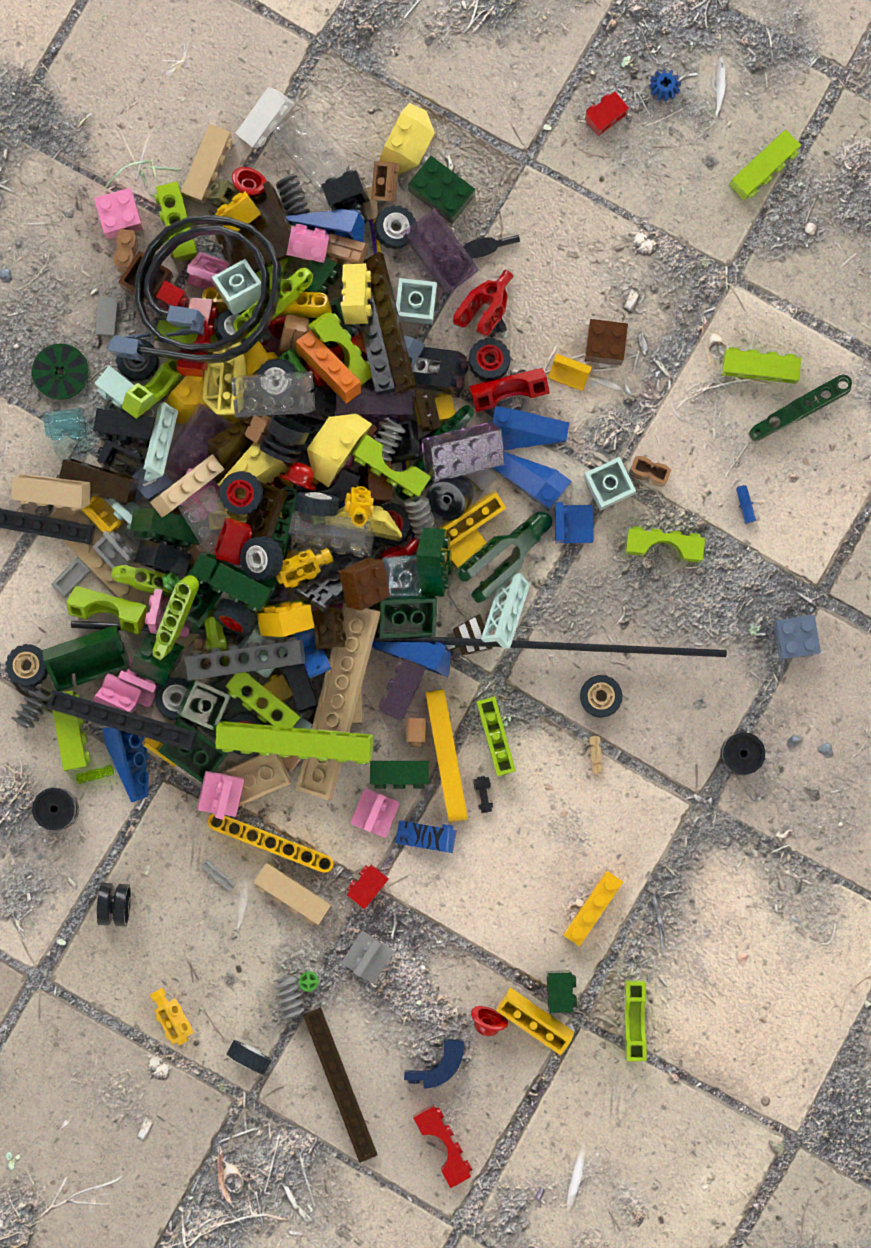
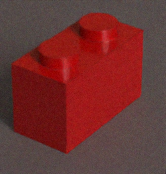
[585,91,629,137]
[156,281,189,311]
[213,517,252,565]
[347,864,389,910]

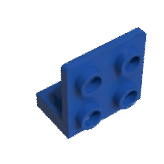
[554,502,594,544]

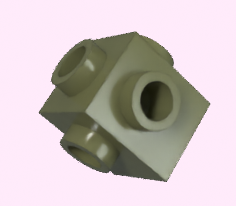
[207,180,240,208]

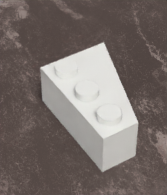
[235,87,295,148]

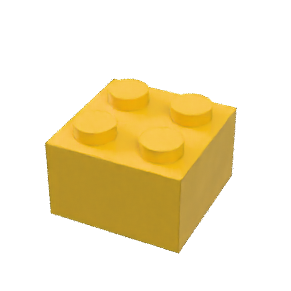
[256,602,314,637]

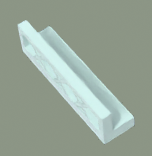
[143,402,178,482]
[481,573,530,649]

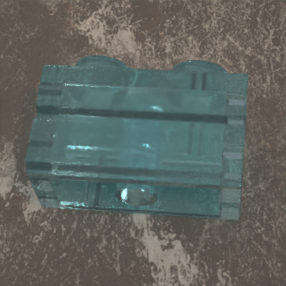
[43,408,86,440]

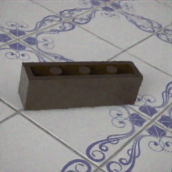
[206,405,278,467]
[59,458,140,505]

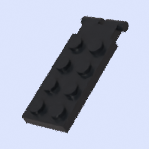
[294,531,386,612]

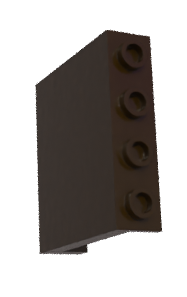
[209,181,291,273]

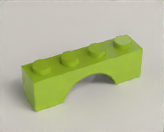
[308,312,372,385]
[121,359,184,419]
[352,435,431,497]
[625,526,705,563]
[66,586,147,635]
[624,980,647,1061]

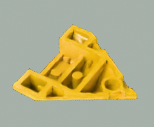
[165,371,239,430]

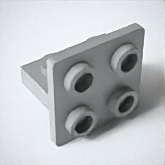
[93,531,137,570]
[342,931,394,984]

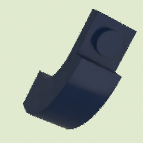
[404,1039,464,1088]

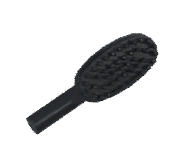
[462,235,520,258]

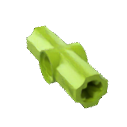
[204,617,229,666]

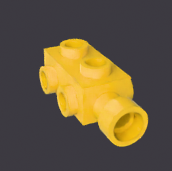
[344,486,374,526]
[276,548,334,588]
[149,987,194,1046]

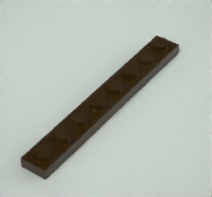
[364,252,416,394]
[303,1007,378,1163]

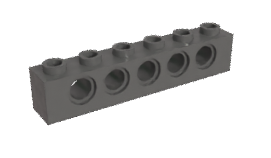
[185,637,306,680]

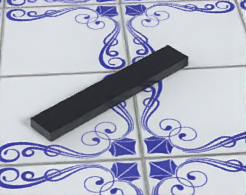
[0,508,95,545]

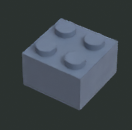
[773,615,821,660]

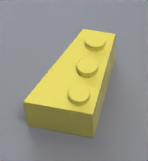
[341,264,371,325]
[218,442,288,498]

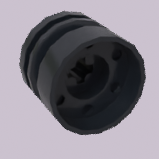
[260,416,310,463]

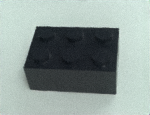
[93,408,155,448]

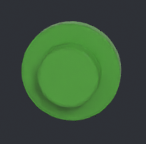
[162,572,180,591]

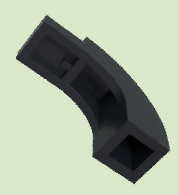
[292,466,361,503]

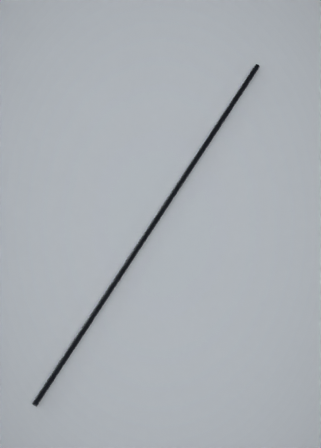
[71,621,727,658]

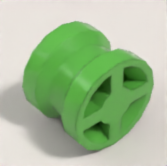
[299,971,319,992]

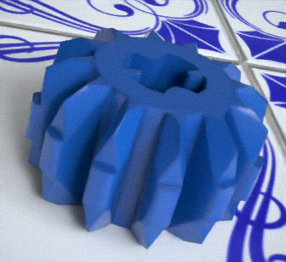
[649,68,681,102]

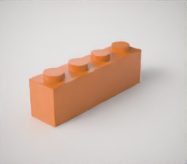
[296,330,361,404]

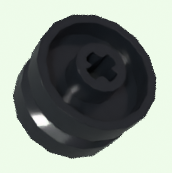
[425,472,474,521]
[720,732,766,776]
[32,788,79,831]
[97,882,131,927]

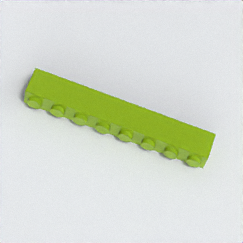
[216,721,374,764]

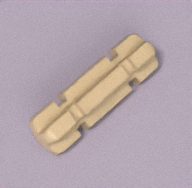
[589,736,603,774]

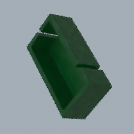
[191,551,276,612]
[43,625,131,691]

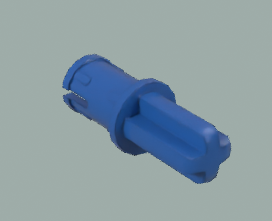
[736,485,757,524]

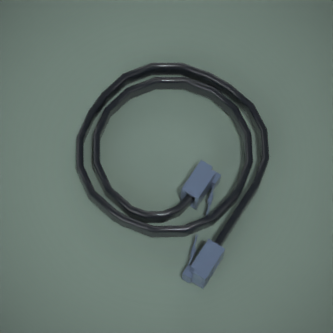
[108,215,281,364]

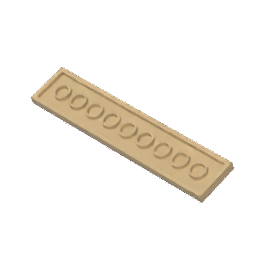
[50,506,202,652]
[296,602,381,800]

